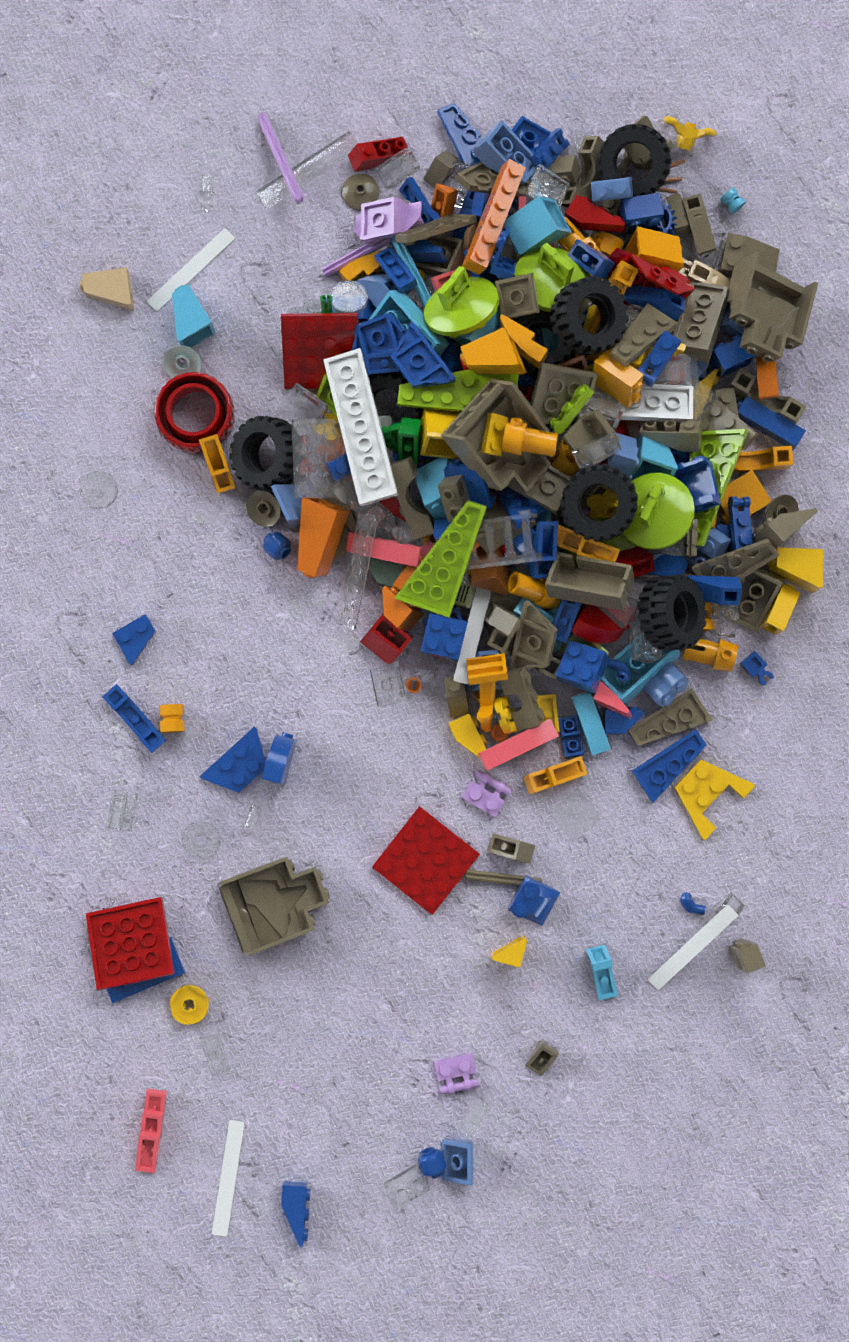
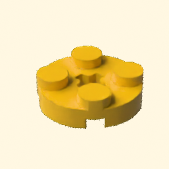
[494,695,518,734]
[170,985,209,1025]

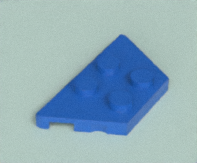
[352,313,407,361]
[391,322,456,389]
[492,487,547,529]
[199,726,266,793]

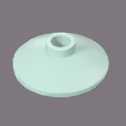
[163,345,201,378]

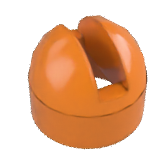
[406,677,421,693]

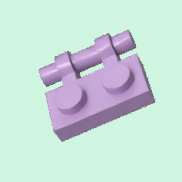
[462,770,512,817]
[434,1053,479,1095]

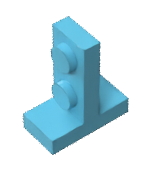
[586,945,618,1001]

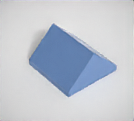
[442,1139,473,1186]

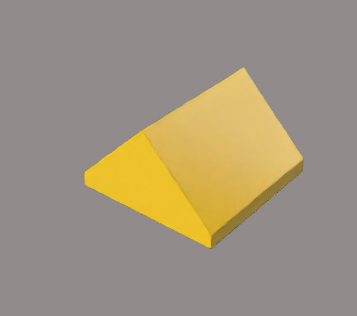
[490,935,527,968]

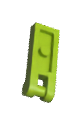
[549,383,594,434]

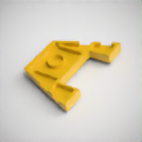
[674,759,756,840]

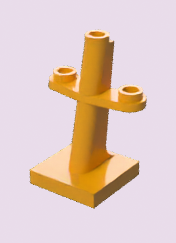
[466,653,508,732]

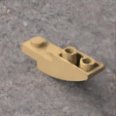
[678,258,730,289]

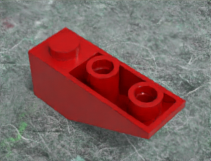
[348,136,410,172]
[564,195,625,233]

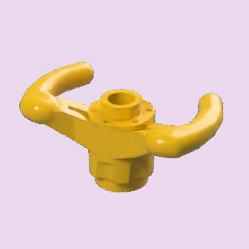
[663,116,717,151]

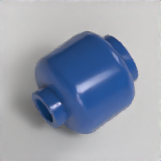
[263,532,291,560]
[418,1147,446,1179]

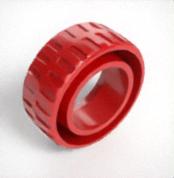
[154,372,235,454]

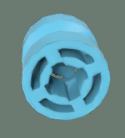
[720,187,746,214]

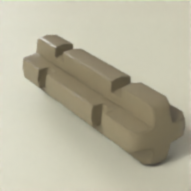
[685,518,698,557]

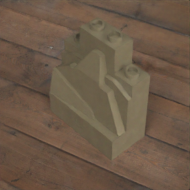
[727,251,818,362]
[441,379,551,493]
[217,856,330,956]

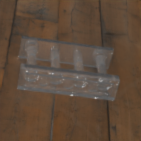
[466,510,543,570]

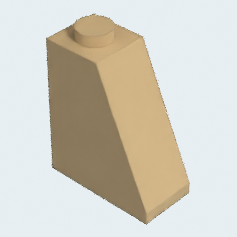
[79,267,134,310]

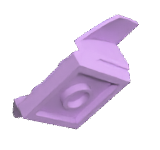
[354,197,422,243]

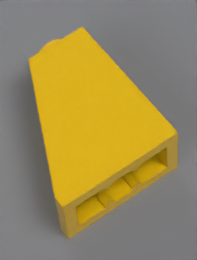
[760,583,800,635]

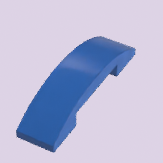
[102,684,167,753]

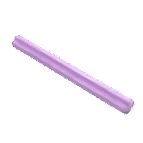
[257,112,304,204]
[322,218,424,277]

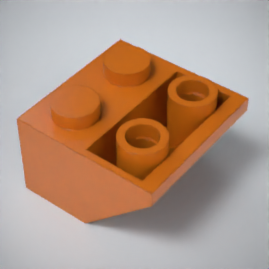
[382,586,424,631]

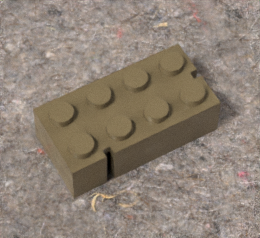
[545,552,634,611]

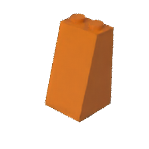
[297,497,350,579]

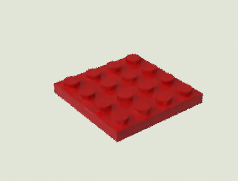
[281,313,358,389]
[372,806,480,915]
[86,897,175,991]

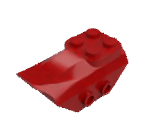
[607,248,695,313]

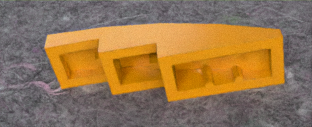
[547,520,620,562]

